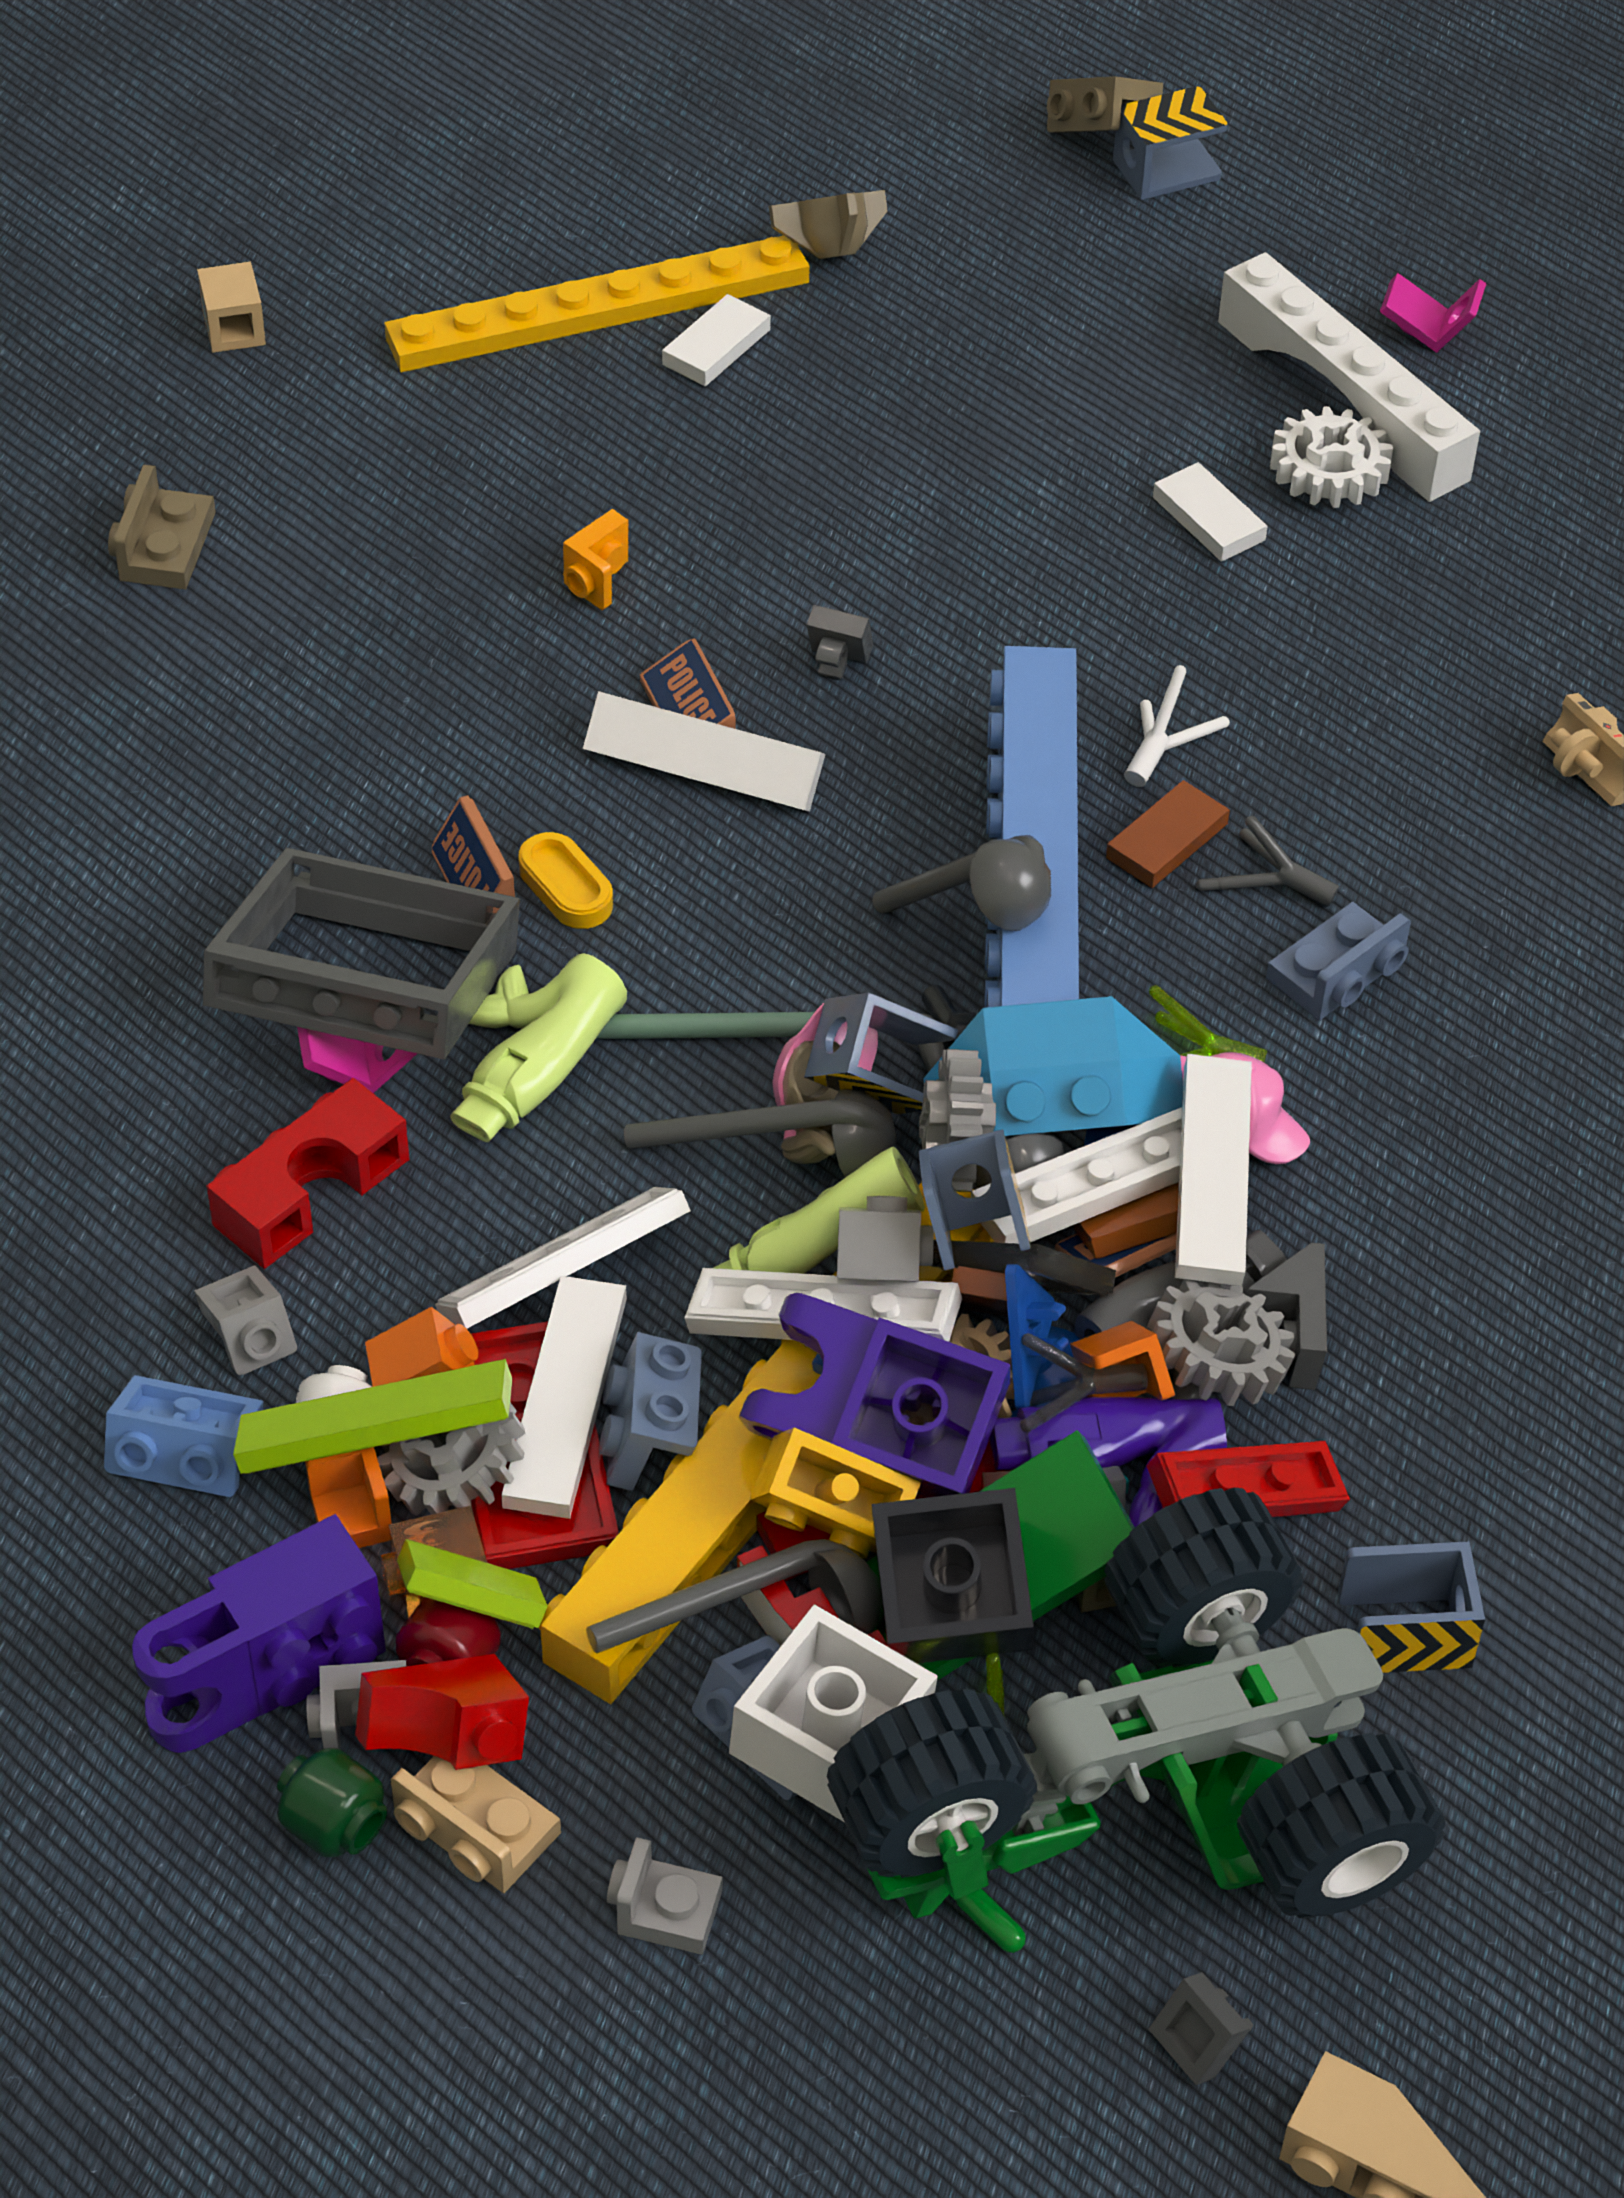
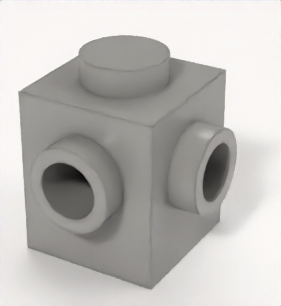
[837,1196,934,1281]

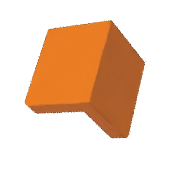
[1070,1321,1175,1401]
[305,1447,394,1548]

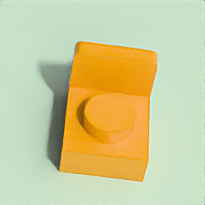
[563,509,628,610]

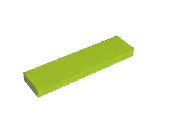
[233,1359,512,1474]

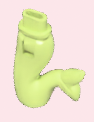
[450,953,627,1142]
[714,1146,925,1274]

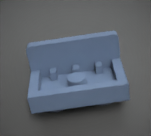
[599,1332,702,1491]

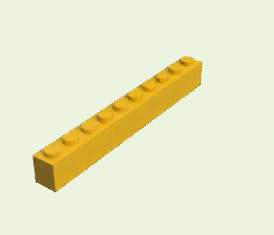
[539,1182,996,1705]

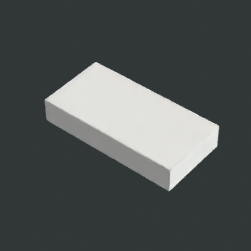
[662,294,771,386]
[1153,462,1267,562]

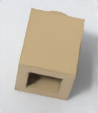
[197,261,266,353]

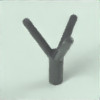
[1196,816,1340,907]

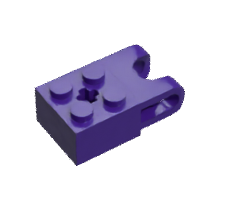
[739,1292,1010,1498]
[132,1514,386,1753]

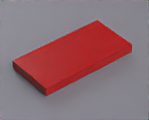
[470,1321,619,1569]

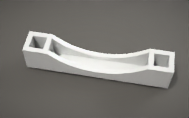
[1218,252,1480,502]

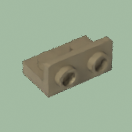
[1047,76,1163,133]
[108,465,216,590]

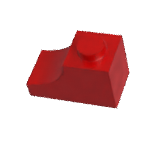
[355,1654,529,1770]

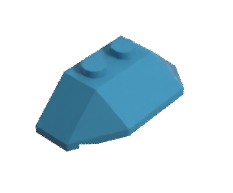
[923,996,1183,1136]

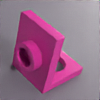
[1380,273,1486,353]
[297,1027,417,1093]

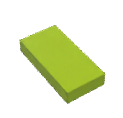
[397,1539,548,1629]

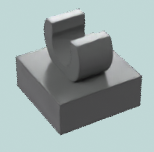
[806,605,873,681]
[1148,1972,1254,2085]

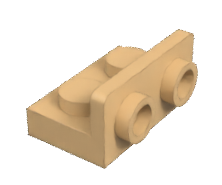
[391,1756,561,1893]

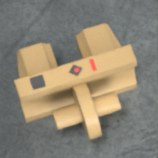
[1542,693,1624,806]

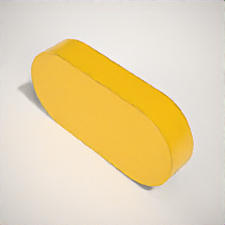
[519,832,613,929]

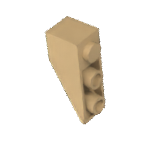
[1279,2051,1486,2198]

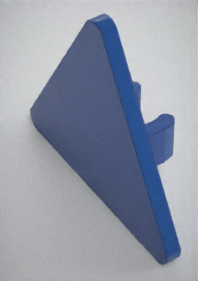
[1005,1264,1068,1410]

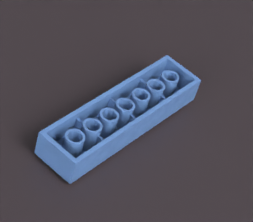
[984,646,1079,1008]

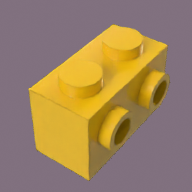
[749,1428,921,1558]

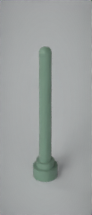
[596,1012,815,1039]

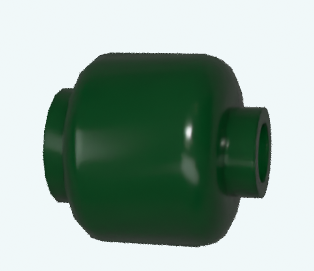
[277,1748,388,1858]

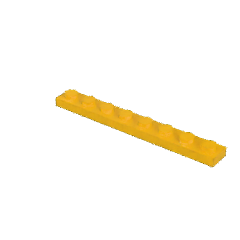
[384,235,810,372]

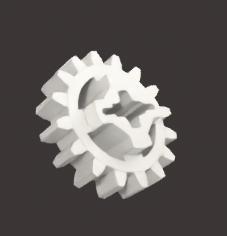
[1270,407,1393,508]

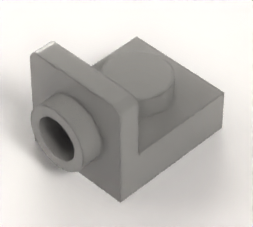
[194,1265,297,1375]
[307,1660,407,1750]
[607,1837,723,1955]

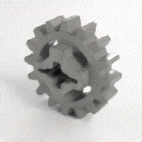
[919,1049,996,1192]
[1147,1279,1295,1406]
[377,1402,525,1521]

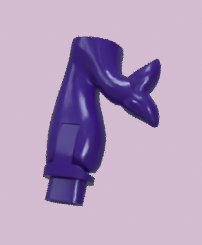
[989,1397,1227,1527]

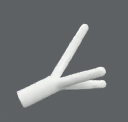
[1124,665,1230,787]

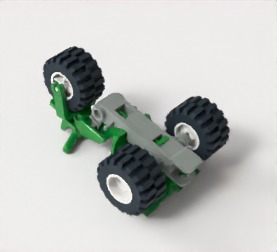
[826,1488,1446,1953]

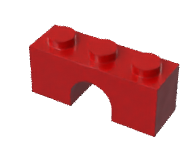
[206,1077,410,1269]

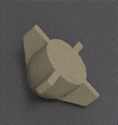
[768,190,888,259]

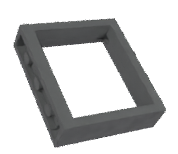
[203,847,520,1060]

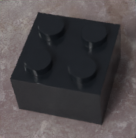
[872,1488,1034,1663]

